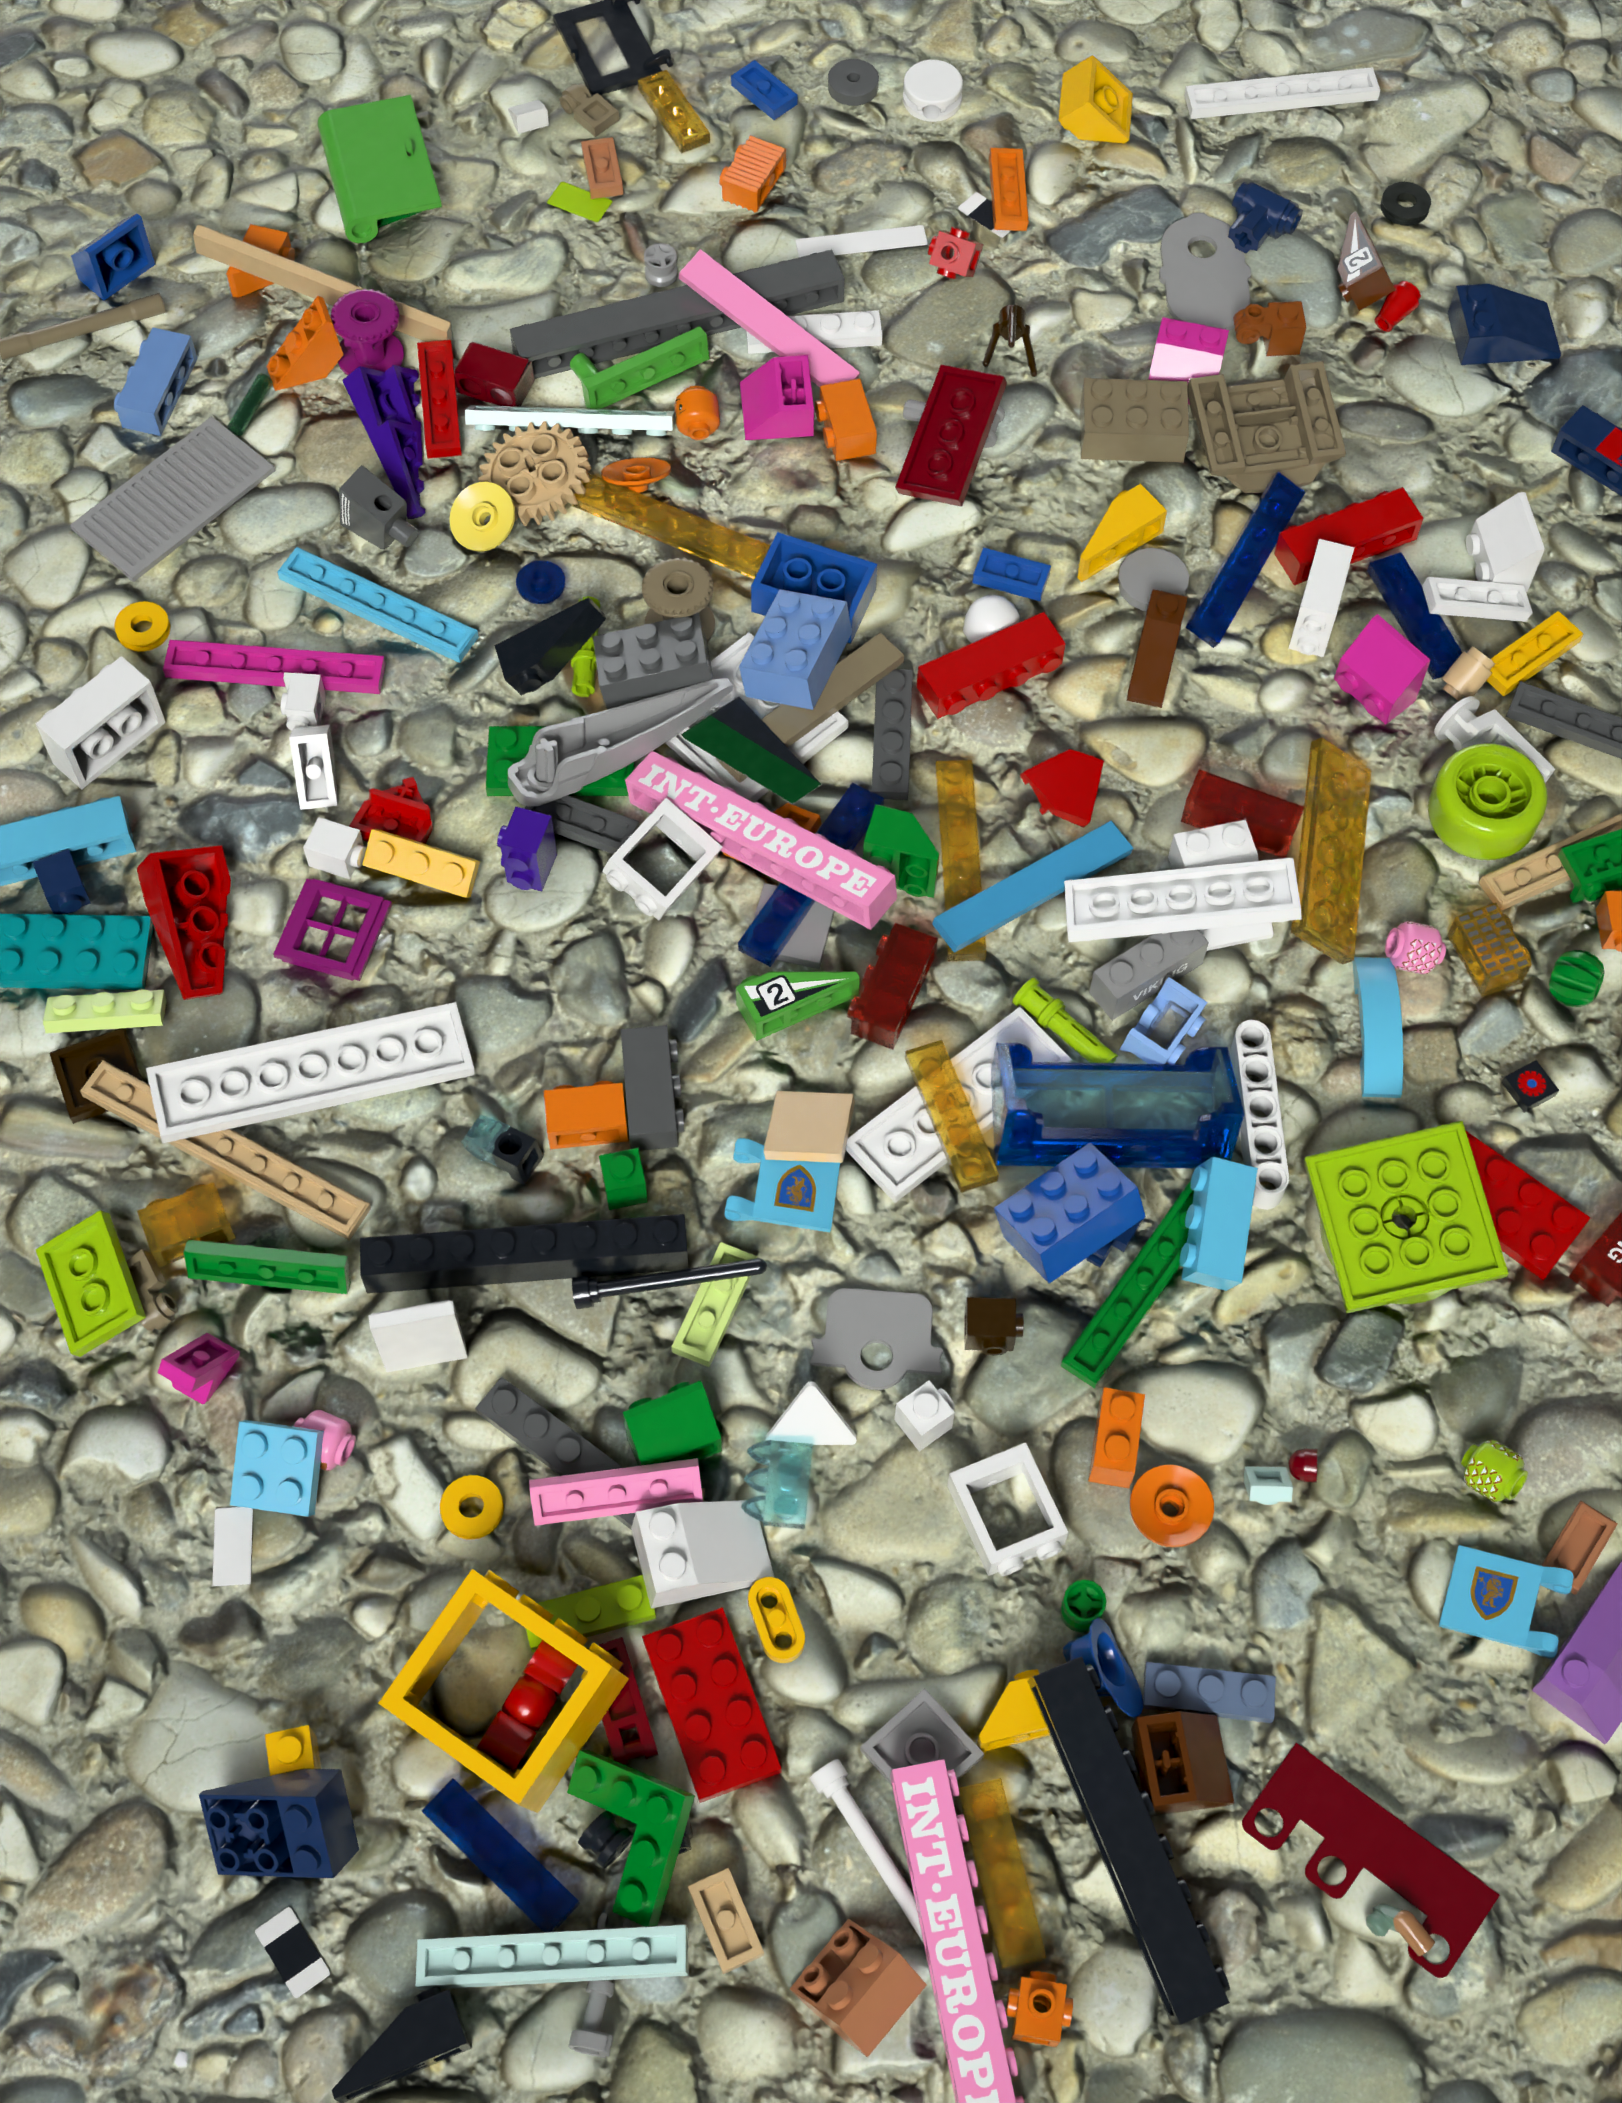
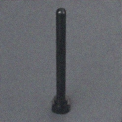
[572,1258,767,1309]

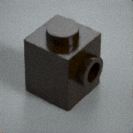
[964,1297,1024,1356]

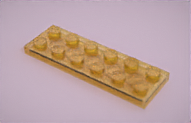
[1291,737,1372,965]

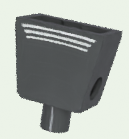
[339,465,419,549]

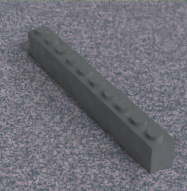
[510,250,845,379]

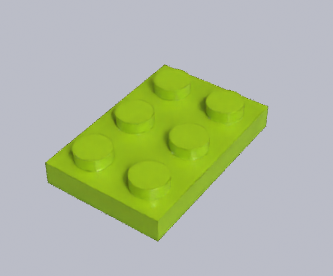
[35,1210,146,1357]

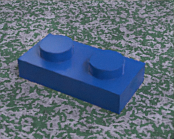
[731,60,798,120]
[973,547,1051,601]

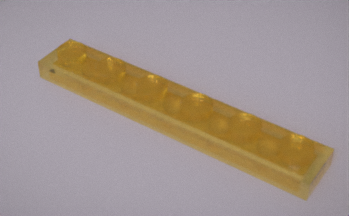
[573,473,771,579]
[935,760,986,961]

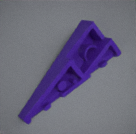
[342,365,425,519]

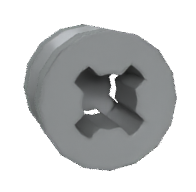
[644,243,678,287]

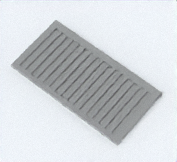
[70,416,275,582]

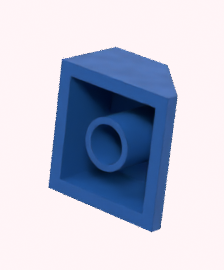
[71,214,155,301]

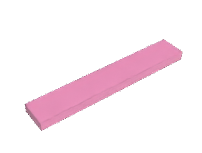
[679,249,860,387]

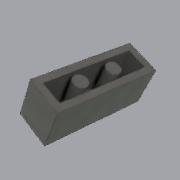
[621,1025,685,1151]

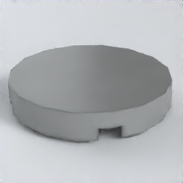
[1118,548,1189,611]

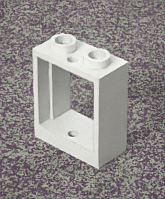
[1289,539,1354,657]
[602,798,723,920]
[947,1442,1068,1576]

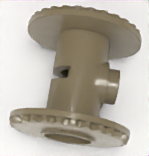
[642,558,715,643]

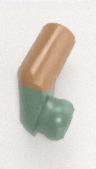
[1366,1904,1435,1956]

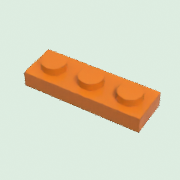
[989,148,1029,231]

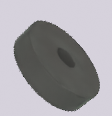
[828,59,879,106]

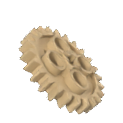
[478,421,591,526]

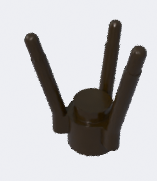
[983,304,1037,377]

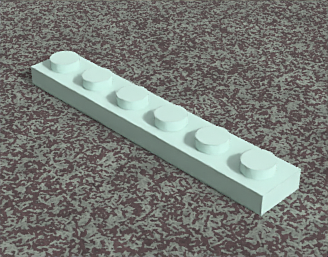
[465,405,675,436]
[415,1925,689,1990]

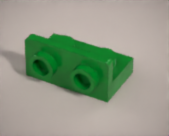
[1558,829,1622,903]

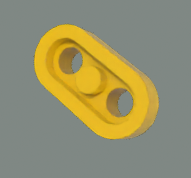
[748,1577,805,1663]

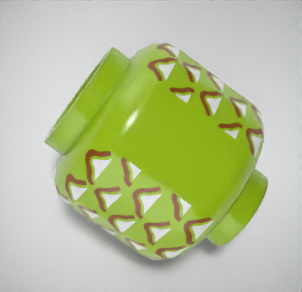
[1461,1440,1528,1502]

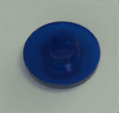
[516,561,566,604]

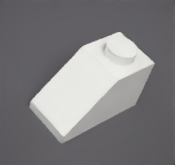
[289,725,338,810]

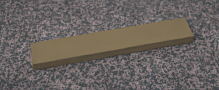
[716,633,904,783]

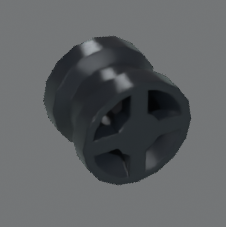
[578,1810,634,1868]

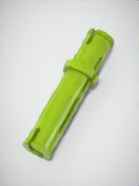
[570,596,601,697]

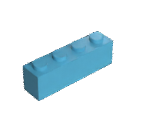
[0,796,136,886]

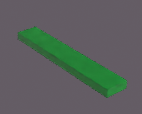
[1061,1180,1194,1389]

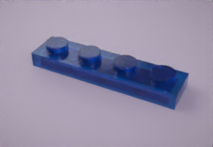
[1367,552,1462,680]
[422,1778,580,1933]

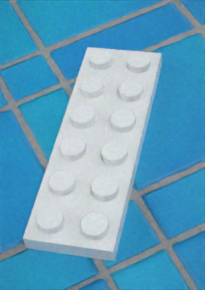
[1064,857,1302,942]
[846,1007,1072,1203]

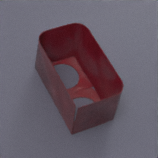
[454,342,534,407]

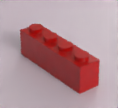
[1274,487,1424,585]
[916,612,1066,719]

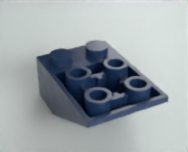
[199,1769,359,1878]

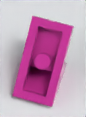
[157,1333,240,1404]

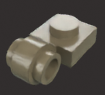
[559,83,619,137]
[126,1249,178,1331]

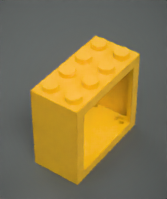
[378,1569,629,1813]

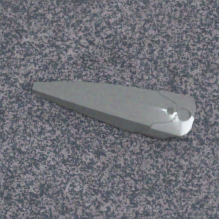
[508,678,733,807]

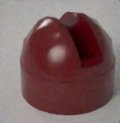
[1288,1448,1318,1483]

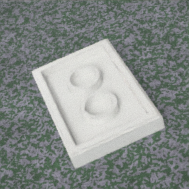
[368,1300,468,1372]

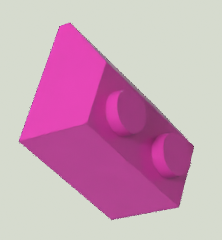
[1148,317,1229,405]
[1334,614,1431,725]

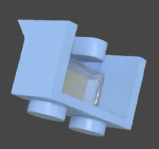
[1119,977,1208,1072]

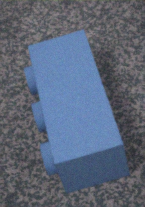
[114,327,198,436]

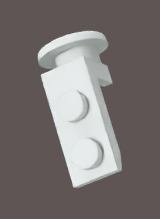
[1434,696,1555,783]

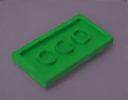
[486,726,635,796]

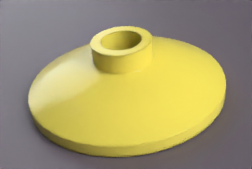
[450,482,515,552]

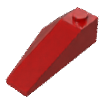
[136,845,231,1000]

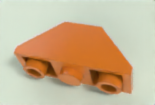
[267,296,344,391]

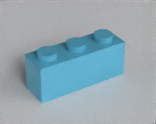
[1179,1157,1258,1291]

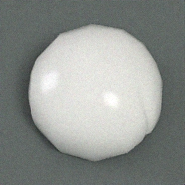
[963,594,1020,643]

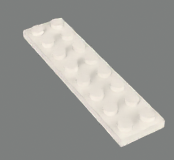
[146,1002,474,1144]

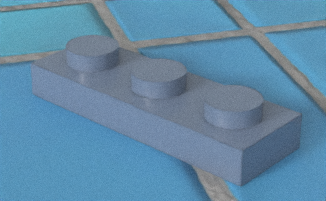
[1143,1662,1276,1723]

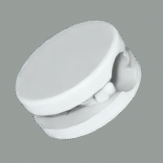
[903,60,963,122]

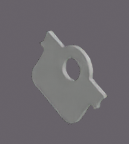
[810,1288,943,1390]

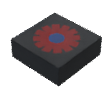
[1502,1060,1559,1113]

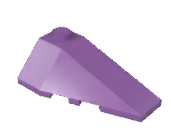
[1532,1560,1622,1745]

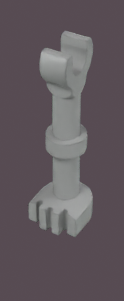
[568,1913,632,2058]

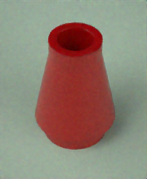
[1375,281,1421,332]

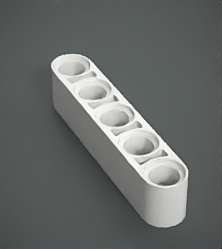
[1230,1019,1289,1210]

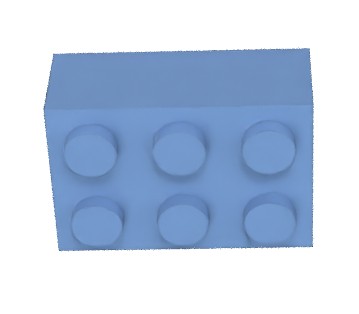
[739,589,852,710]

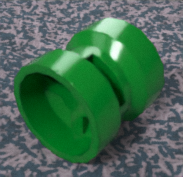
[1060,1579,1107,1633]

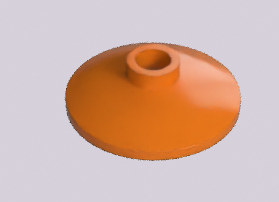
[601,458,671,493]
[1130,1465,1214,1547]

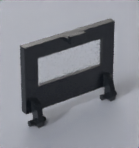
[553,0,673,97]

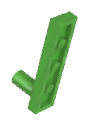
[570,326,709,409]

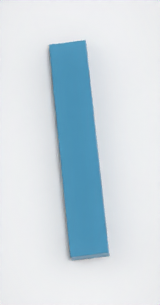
[932,821,1133,953]

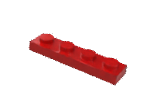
[417,340,462,459]

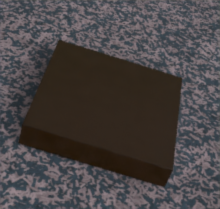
[49,1028,144,1124]

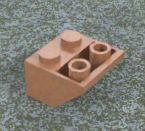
[790,1919,927,2057]

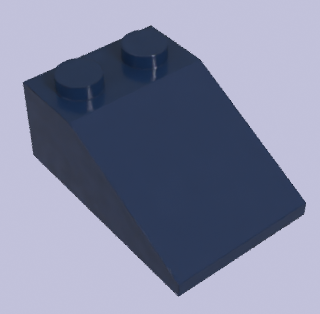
[1447,284,1561,365]

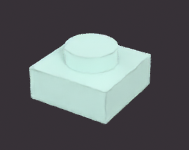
[1244,1466,1293,1505]

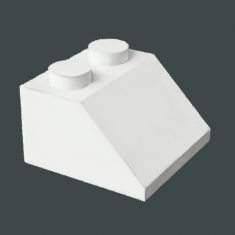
[1466,492,1545,592]

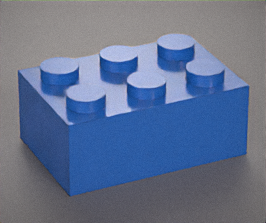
[751,532,877,644]
[994,1142,1146,1284]

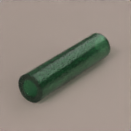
[227,373,273,436]

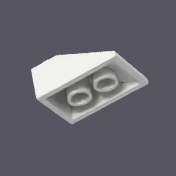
[1168,820,1274,951]
[631,1500,774,1609]

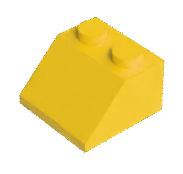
[1058,55,1133,143]

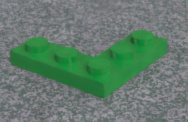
[567,1750,695,1927]

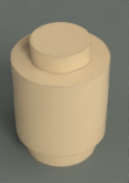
[1441,646,1495,701]

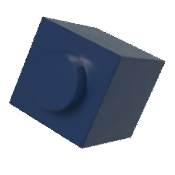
[32,849,91,915]

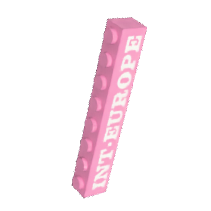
[625,751,897,930]
[890,1759,1024,2103]

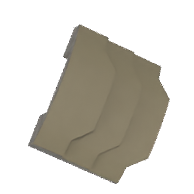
[1187,361,1346,493]

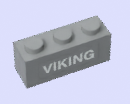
[1089,930,1209,1021]

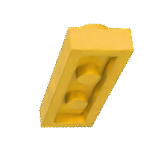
[1486,611,1584,697]
[362,829,480,898]

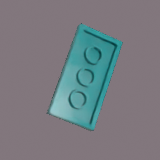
[0,914,154,990]

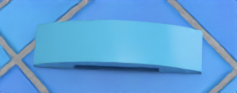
[1352,957,1403,1098]

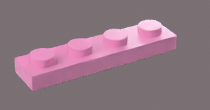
[529,1458,703,1526]

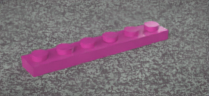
[163,640,386,694]

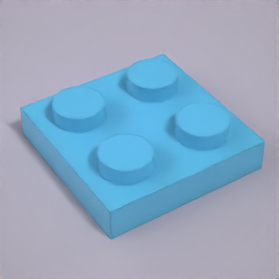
[230,1420,324,1517]

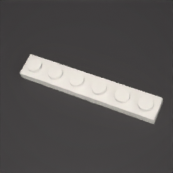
[1184,67,1380,119]

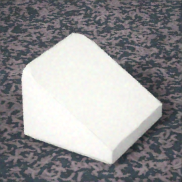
[508,100,549,134]

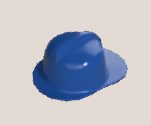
[1063,1618,1143,1718]

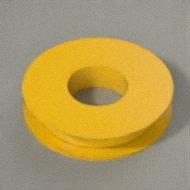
[114,601,171,652]
[440,1475,504,1540]

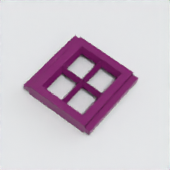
[273,878,392,981]

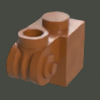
[1233,301,1306,356]

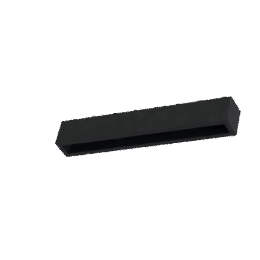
[360,1214,689,1294]
[1027,1656,1230,2025]

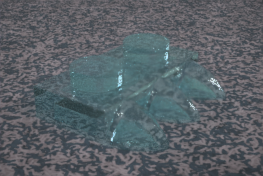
[741,1440,813,1529]

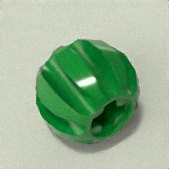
[1549,950,1605,1007]

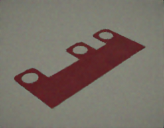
[1242,1743,1500,1978]

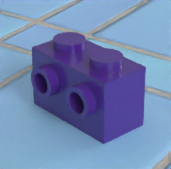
[497,806,557,892]

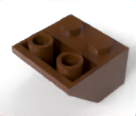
[1131,1711,1234,1816]

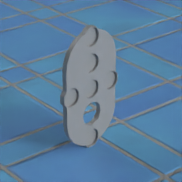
[1159,213,1251,331]

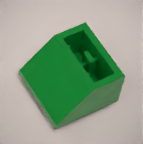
[863,804,940,898]
[623,1380,722,1466]

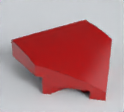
[1020,749,1104,828]
[349,777,433,844]

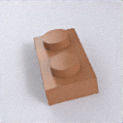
[581,137,623,199]

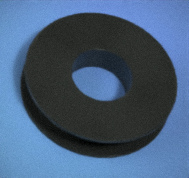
[1380,182,1431,226]

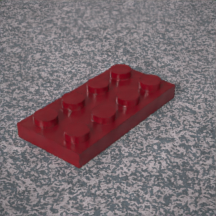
[895,365,1007,507]

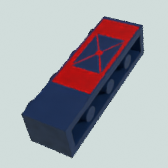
[1551,405,1622,496]

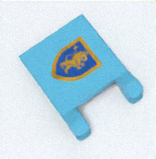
[724,1138,840,1232]
[1439,1545,1574,1659]

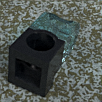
[461,1115,543,1185]

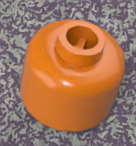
[674,385,720,440]

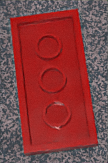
[1465,1130,1591,1281]
[642,1607,782,1803]

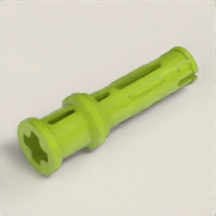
[1012,977,1118,1074]

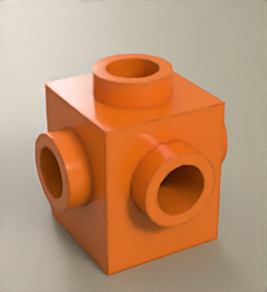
[1006,1971,1073,2047]

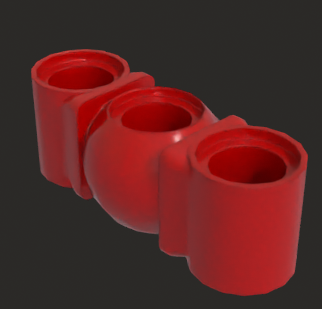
[477,1640,578,1771]

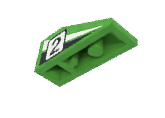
[736,971,860,1041]

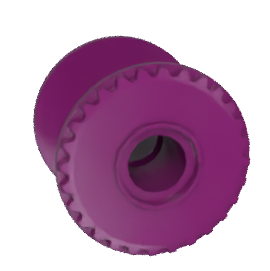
[331,288,404,375]

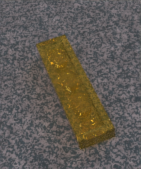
[905,1040,999,1193]
[959,1778,1046,1970]

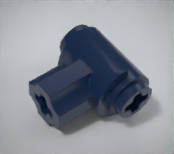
[1228,182,1303,254]

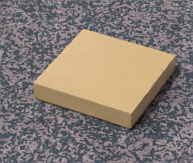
[763,1091,855,1163]

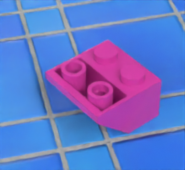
[740,355,814,440]

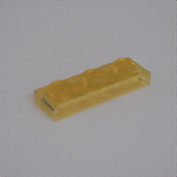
[638,70,710,154]

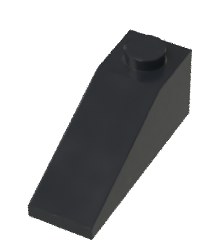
[494,597,606,696]
[332,1987,472,2103]

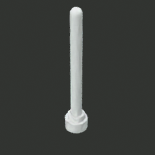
[809,1759,924,1944]

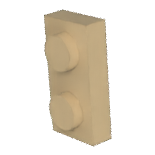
[687,1868,764,1974]

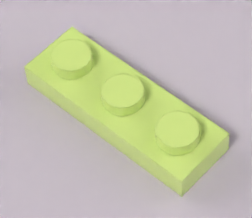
[43,990,167,1033]
[672,1242,757,1367]

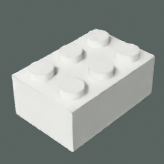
[35,656,166,790]

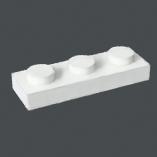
[1422,577,1533,622]

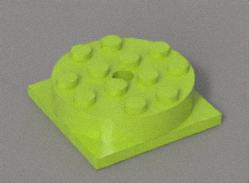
[1304,1121,1509,1314]

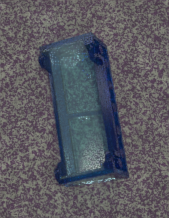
[991,1042,1244,1169]

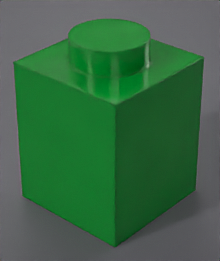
[599,1148,648,1210]

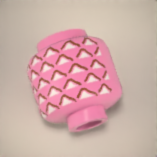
[1385,921,1446,974]

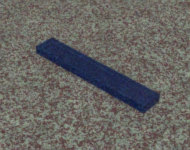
[1186,472,1306,648]

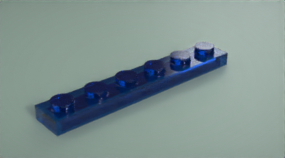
[738,783,884,967]

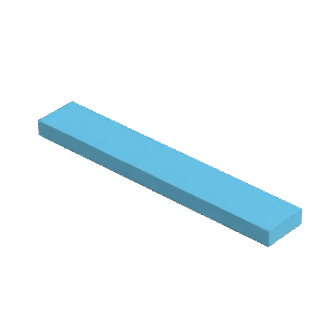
[277,547,479,663]

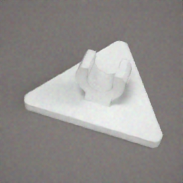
[766,1382,857,1445]

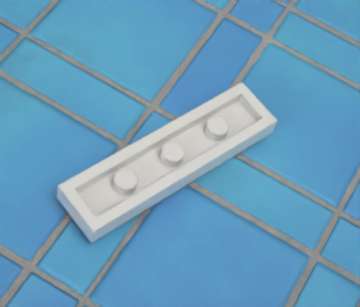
[746,310,882,354]

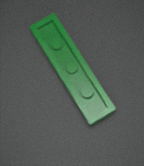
[184,1240,351,1294]

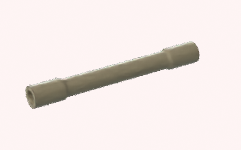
[0,293,166,360]

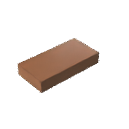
[1541,1501,1618,1595]

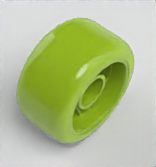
[1428,743,1548,860]

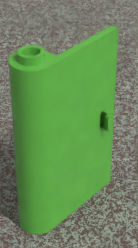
[317,95,442,243]

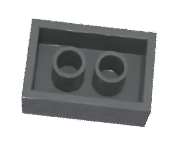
[593,613,713,709]

